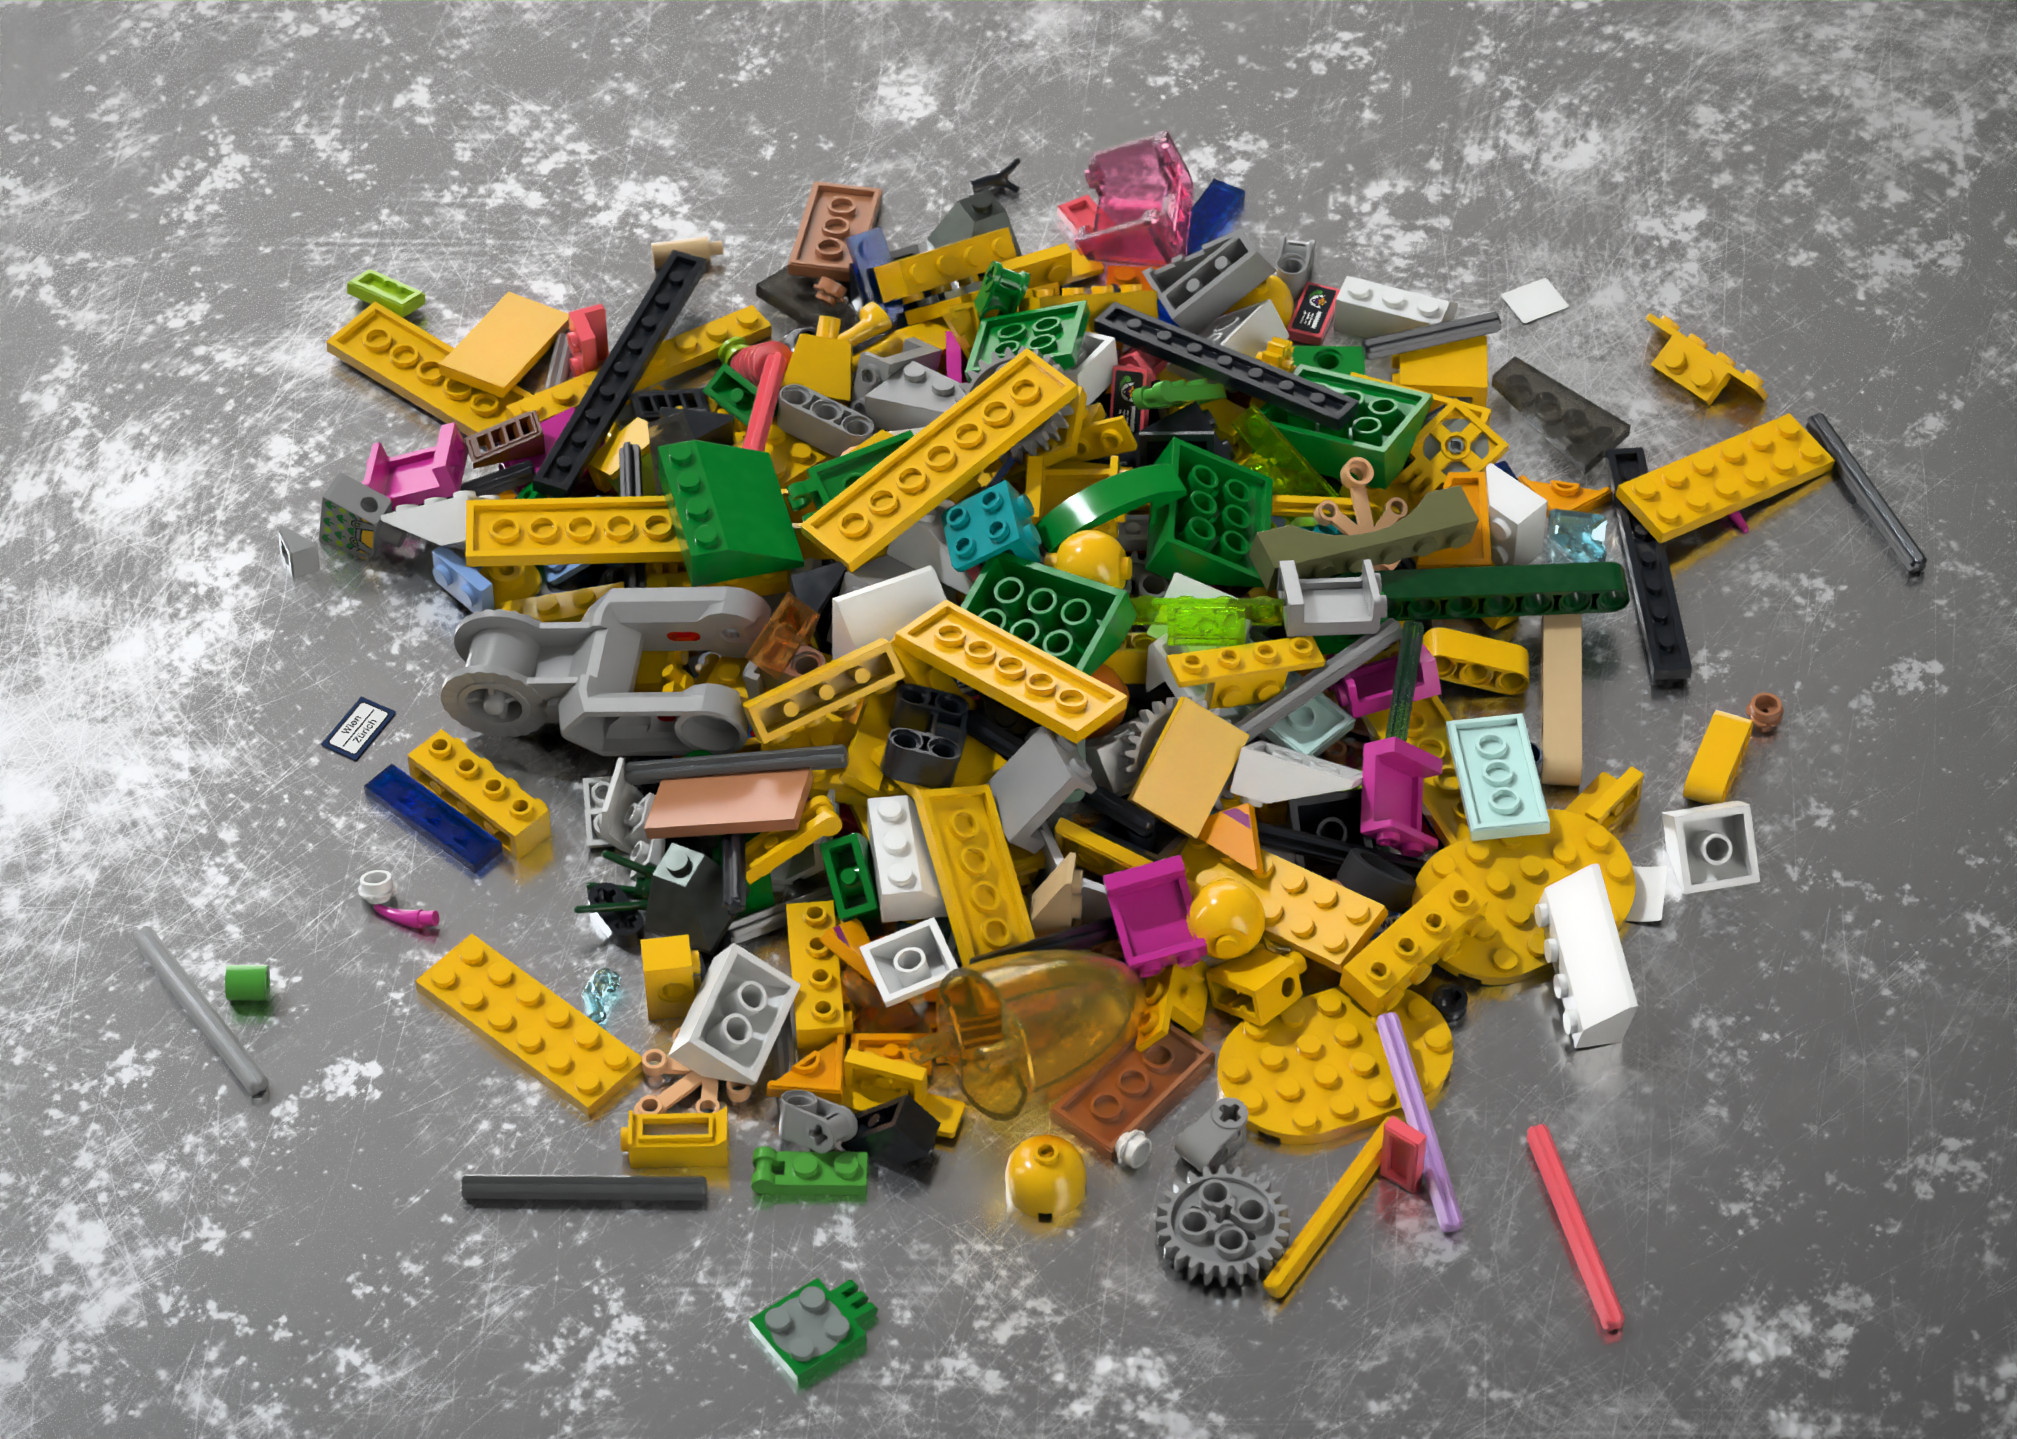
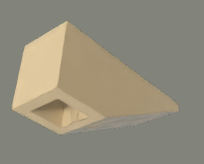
[1027,852,1083,959]

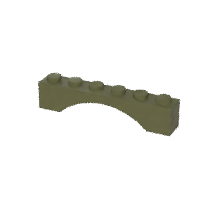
[1249,485,1479,591]

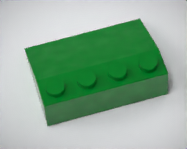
[1250,364,1433,490]
[1146,437,1273,587]
[658,440,804,587]
[960,552,1137,676]

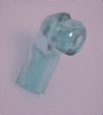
[582,968,621,1024]

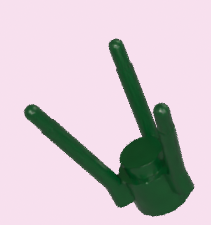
[574,850,656,913]

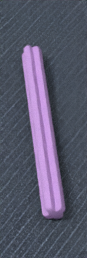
[1376,1012,1463,1233]

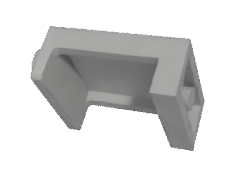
[849,337,942,430]
[1277,559,1387,637]
[985,726,1097,854]

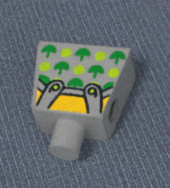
[319,472,407,557]

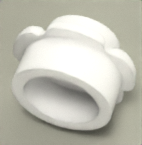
[358,870,397,904]
[1115,1130,1152,1169]

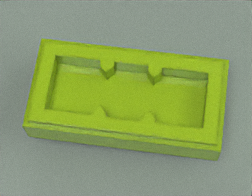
[347,269,425,318]

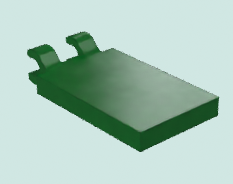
[787,430,914,541]

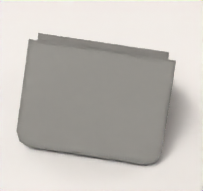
[278,526,320,579]

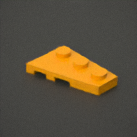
[1416,472,1492,569]

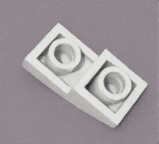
[583,776,614,848]
[623,793,665,882]

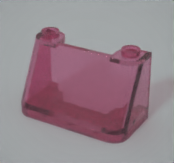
[1075,130,1194,268]

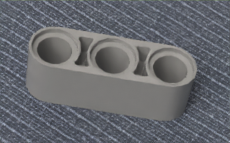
[777,384,874,457]

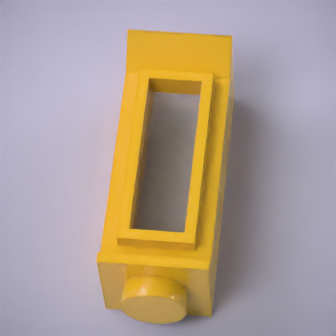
[620,1106,729,1168]

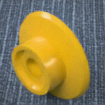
[479,565,542,603]

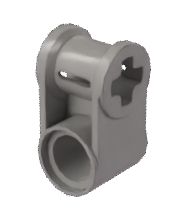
[1275,236,1316,301]
[779,1090,858,1153]
[1174,1097,1248,1174]

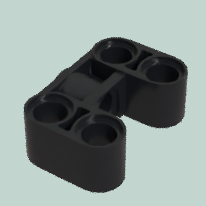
[880,683,969,789]

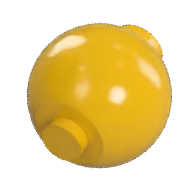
[1044,530,1132,589]
[1186,876,1265,960]

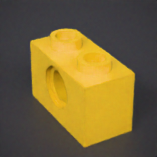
[640,935,701,1021]

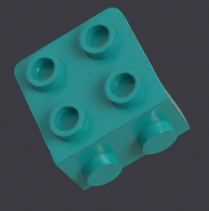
[941,480,1041,572]

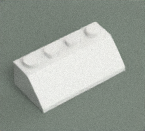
[1534,864,1638,1048]

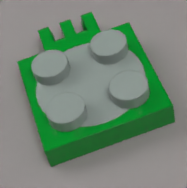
[749,1278,878,1385]

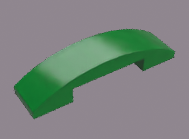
[1035,464,1188,553]

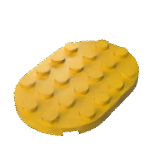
[1409,809,1636,985]
[1217,986,1453,1145]

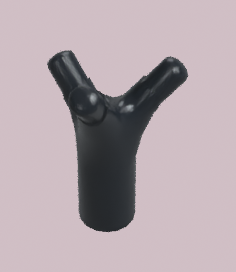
[969,158,1021,193]

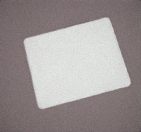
[1501,278,1569,324]

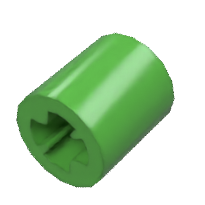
[225,965,270,1001]

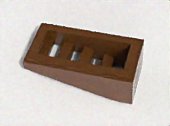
[465,410,546,469]

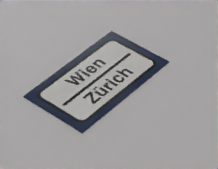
[321,696,396,760]

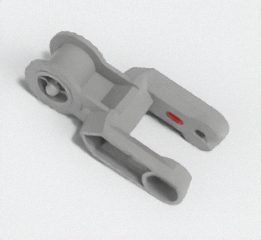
[441,586,771,756]

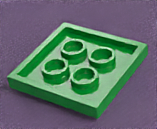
[965,300,1090,384]

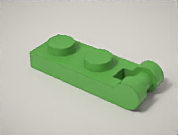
[1132,378,1226,410]
[751,1146,868,1195]

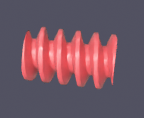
[730,341,793,388]

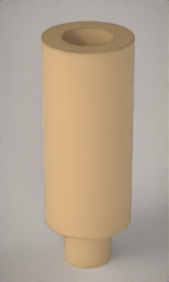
[651,236,723,269]

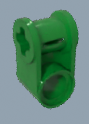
[974,261,1030,322]

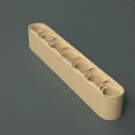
[1541,614,1582,786]

